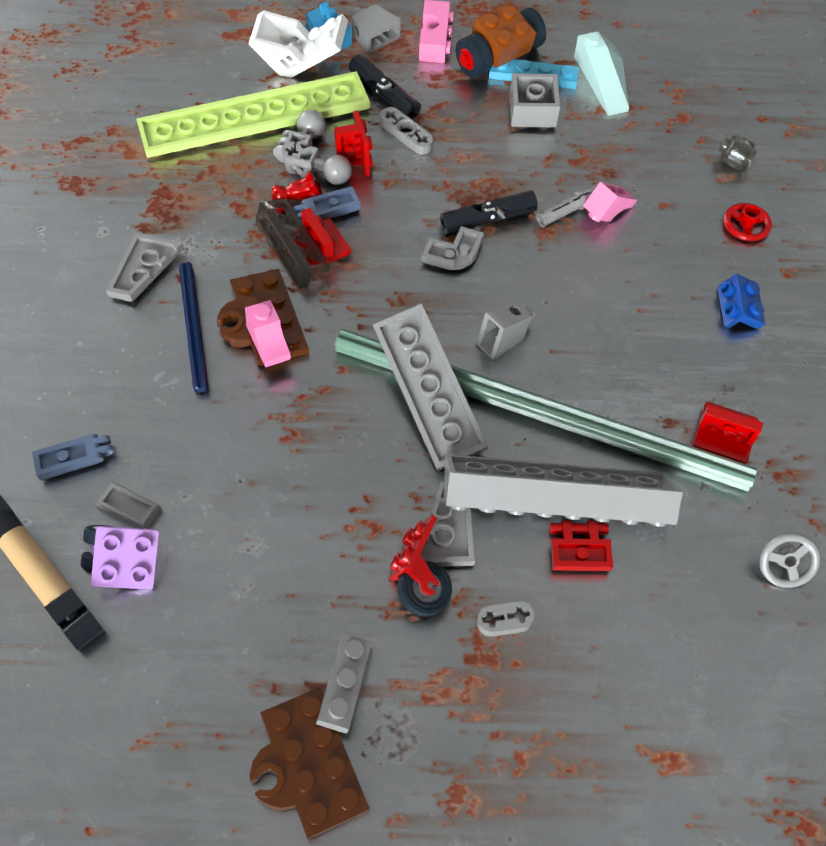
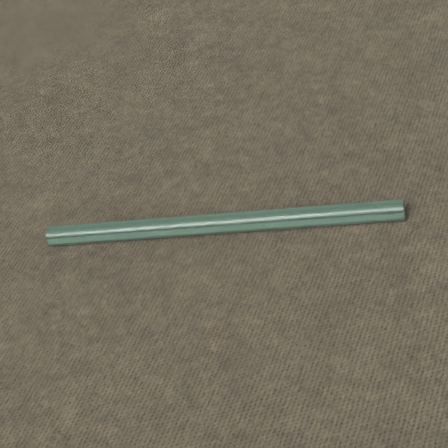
[335,329,757,492]

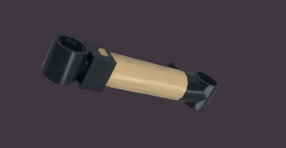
[0,495,104,651]

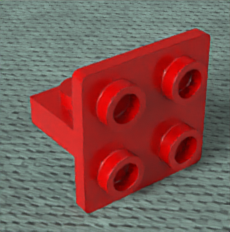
[334,110,373,177]
[286,208,351,272]
[692,401,763,464]

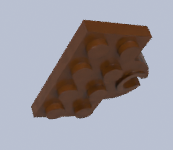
[217,269,309,366]
[250,687,370,840]

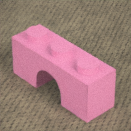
[419,0,454,63]

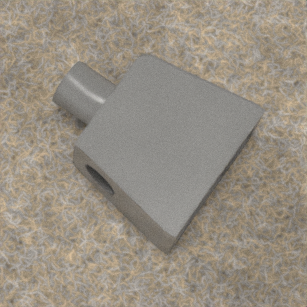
[351,5,401,54]
[476,300,535,361]

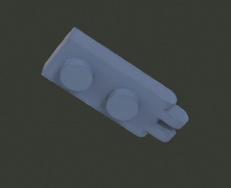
[293,186,361,223]
[32,434,114,480]

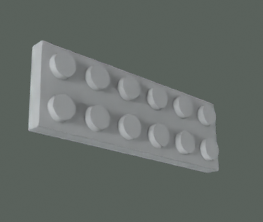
[373,303,488,471]

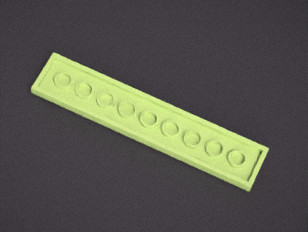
[137,71,370,158]

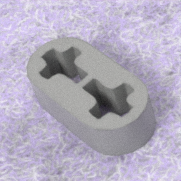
[477,601,534,637]

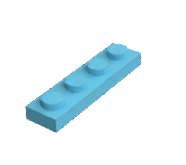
[489,59,579,89]

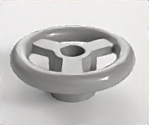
[759,533,821,588]

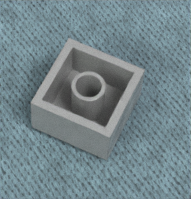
[509,73,560,128]

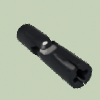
[349,54,421,119]
[440,190,538,234]

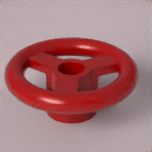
[723,203,772,242]

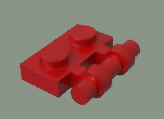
[549,520,613,571]

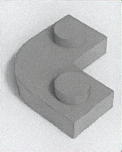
[421,226,484,270]

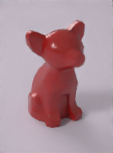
[271,171,323,215]

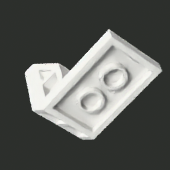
[248,10,348,78]

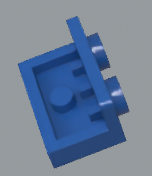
[718,273,766,329]

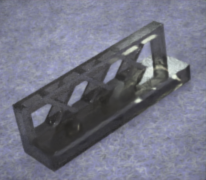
[256,199,331,289]

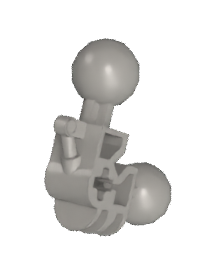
[273,109,352,185]

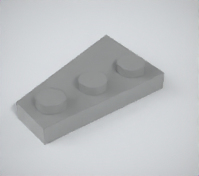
[106,233,184,302]
[421,482,475,567]

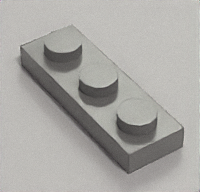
[316,633,372,734]

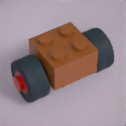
[455,2,546,78]

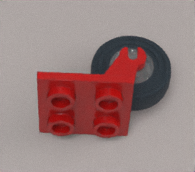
[389,515,452,616]

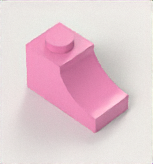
[583,182,637,222]
[245,300,291,368]

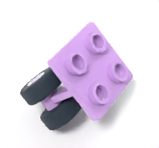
[80,525,159,589]

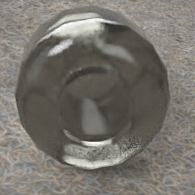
[719,134,757,170]

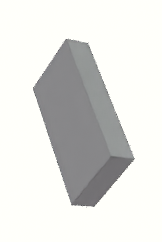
[95,481,161,529]

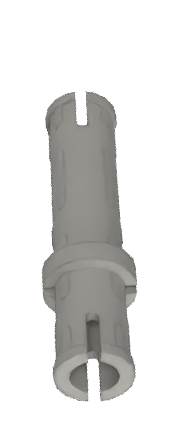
[536,183,598,227]

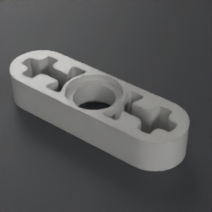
[380,107,433,155]

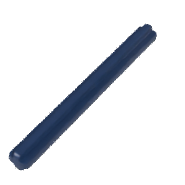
[179,262,209,393]

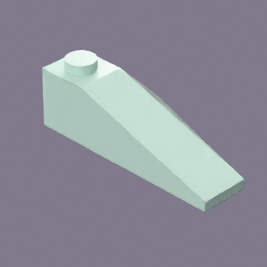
[574,31,629,116]

